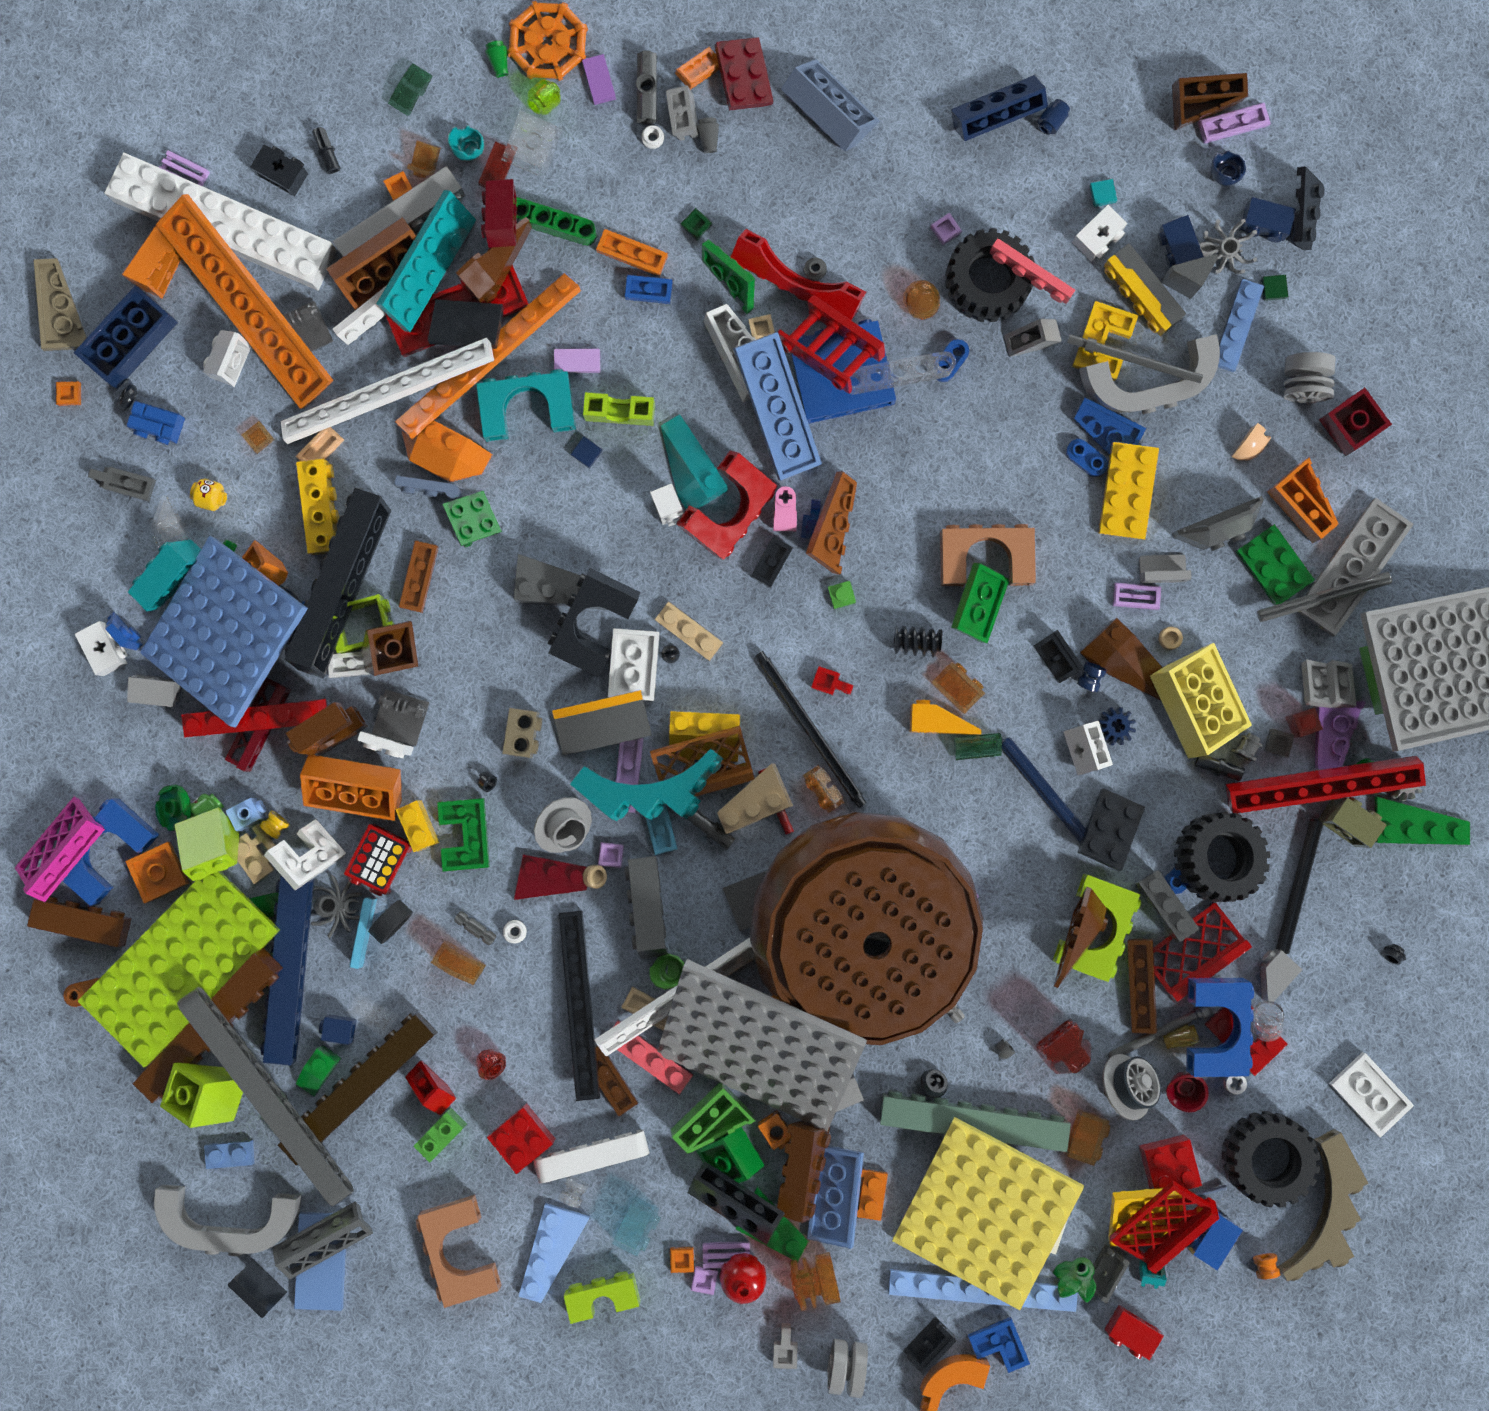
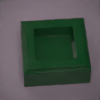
[680,208,712,241]
[1261,275,1288,301]

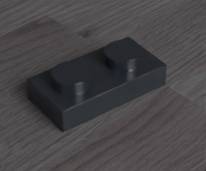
[751,537,793,588]

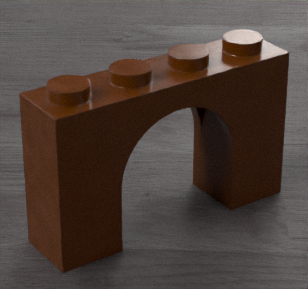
[286,702,368,756]

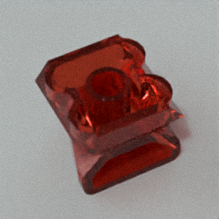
[1035,1019,1092,1074]

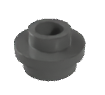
[804,257,827,281]

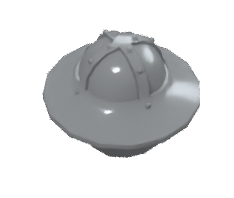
[533,797,592,853]

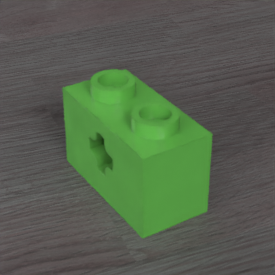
[413,1108,467,1163]

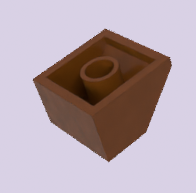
[362,621,419,676]

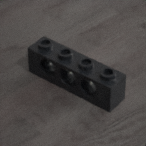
[687,1162,785,1245]

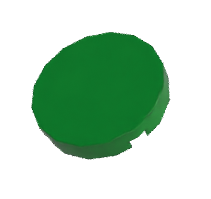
[155,785,191,831]

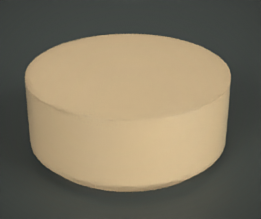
[1158,627,1183,650]
[583,865,607,889]

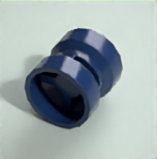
[1077,662,1107,692]

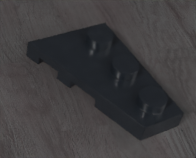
[1294,166,1325,250]

